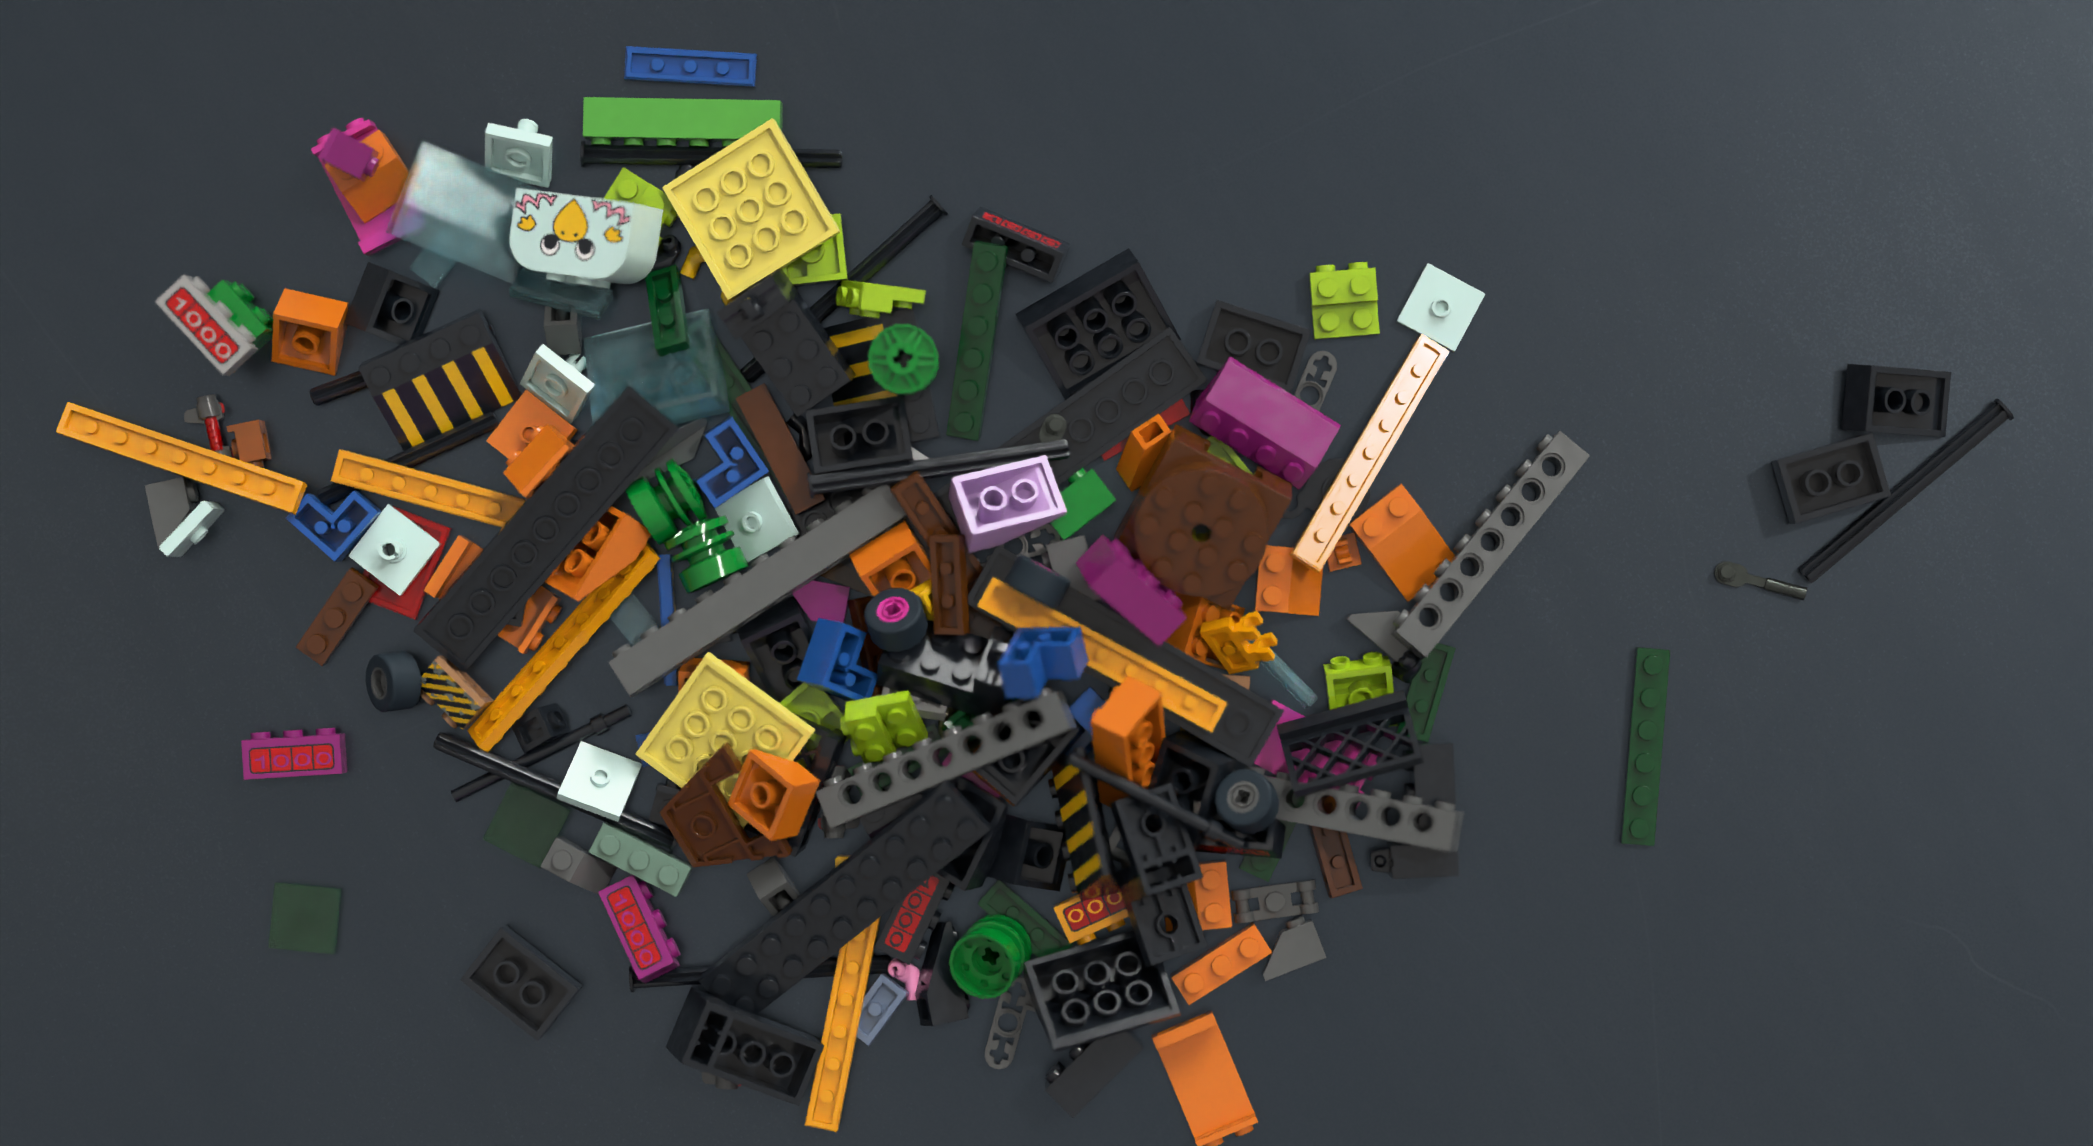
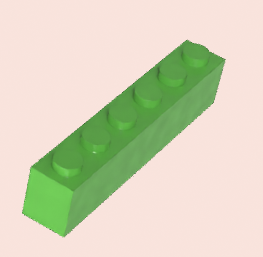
[583,97,783,147]

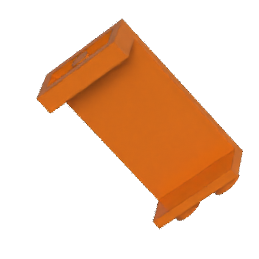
[423,535,562,654]
[1151,1010,1258,1146]

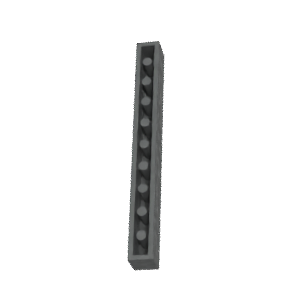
[608,484,909,697]

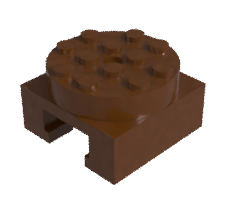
[1114,424,1292,610]

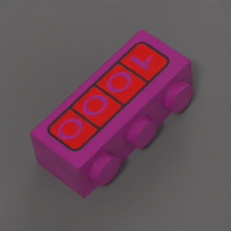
[241,728,347,780]
[598,875,681,983]

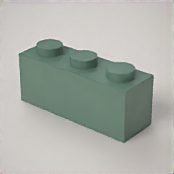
[589,822,694,897]

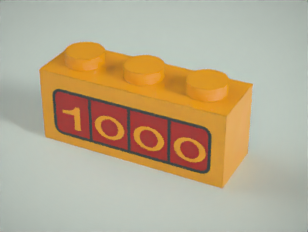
[1053,888,1129,946]

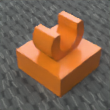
[1327,533,1362,572]

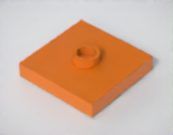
[486,390,578,459]

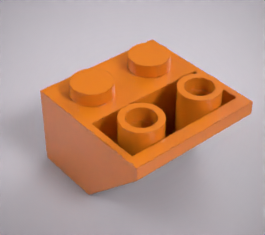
[1165,591,1245,670]

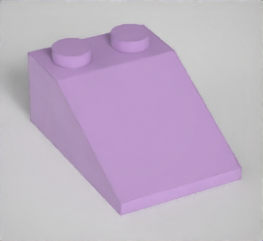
[948,455,1067,553]

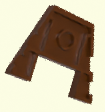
[659,742,793,867]

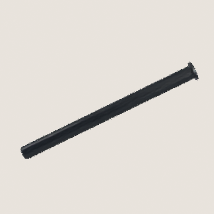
[580,141,843,168]
[740,195,948,383]
[1800,398,2014,583]
[807,440,1070,499]
[433,732,677,854]
[629,955,891,992]

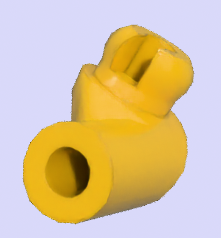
[680,245,705,279]

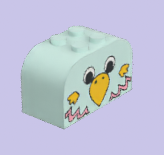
[509,188,663,289]

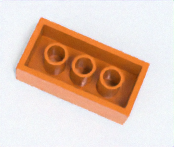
[1090,676,1166,807]

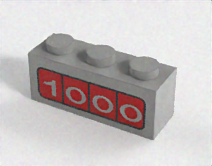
[155,274,258,376]

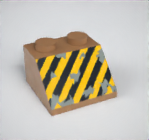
[420,655,494,729]

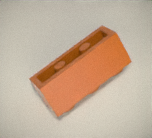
[1170,922,1272,1005]

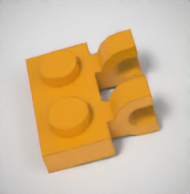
[1200,611,1278,675]

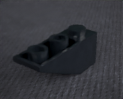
[915,921,970,1026]

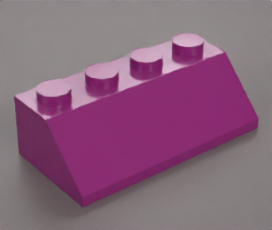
[1189,357,1341,490]

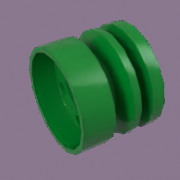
[868,324,939,396]
[625,458,708,545]
[664,515,749,594]
[949,914,1032,999]

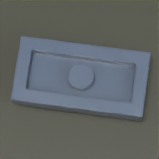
[857,973,909,1046]

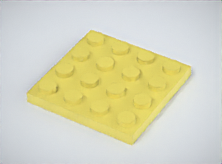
[662,119,841,300]
[635,652,815,829]

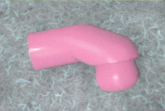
[887,958,920,1001]

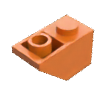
[1116,413,1171,492]

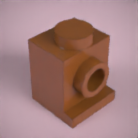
[226,420,272,468]

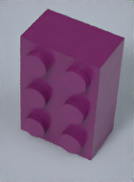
[1075,534,1187,646]

